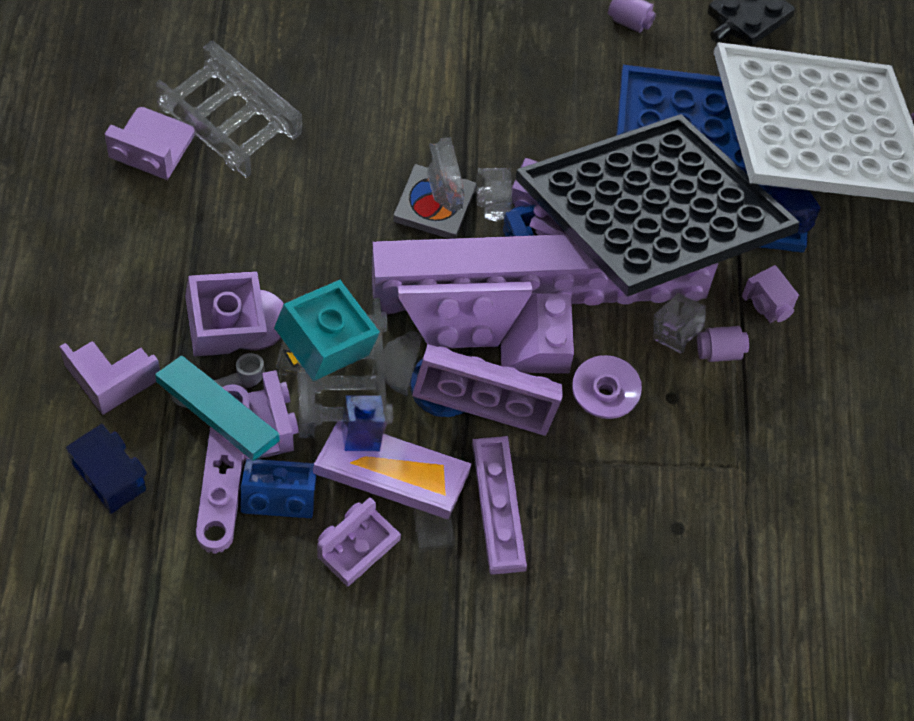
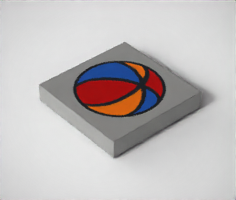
[393,164,477,239]

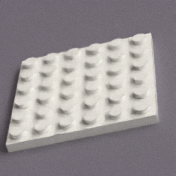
[714,42,914,203]

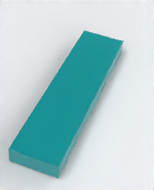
[155,355,280,461]

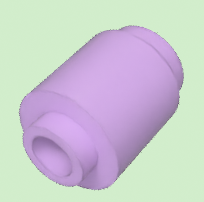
[608,0,656,33]
[697,326,749,362]

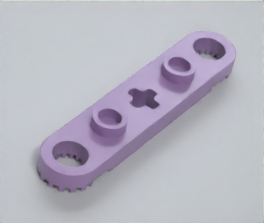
[196,384,250,554]

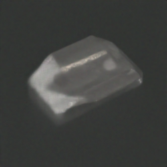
[427,137,465,211]

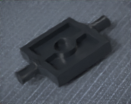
[707,0,795,47]

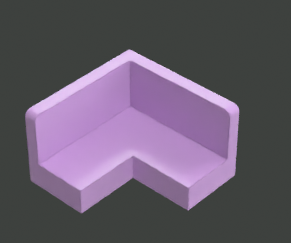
[59,341,160,415]

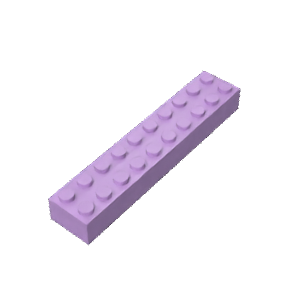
[372,234,718,314]

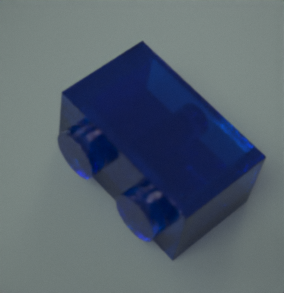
[66,424,147,514]

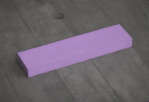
[472,436,527,575]

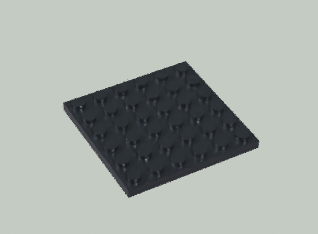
[516,114,800,297]

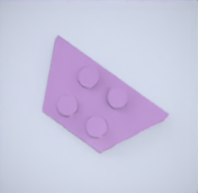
[398,282,532,348]

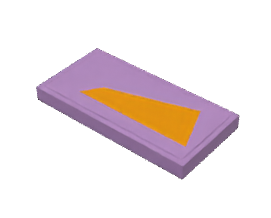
[313,419,471,519]

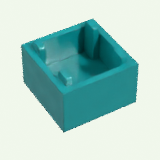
[274,280,380,381]

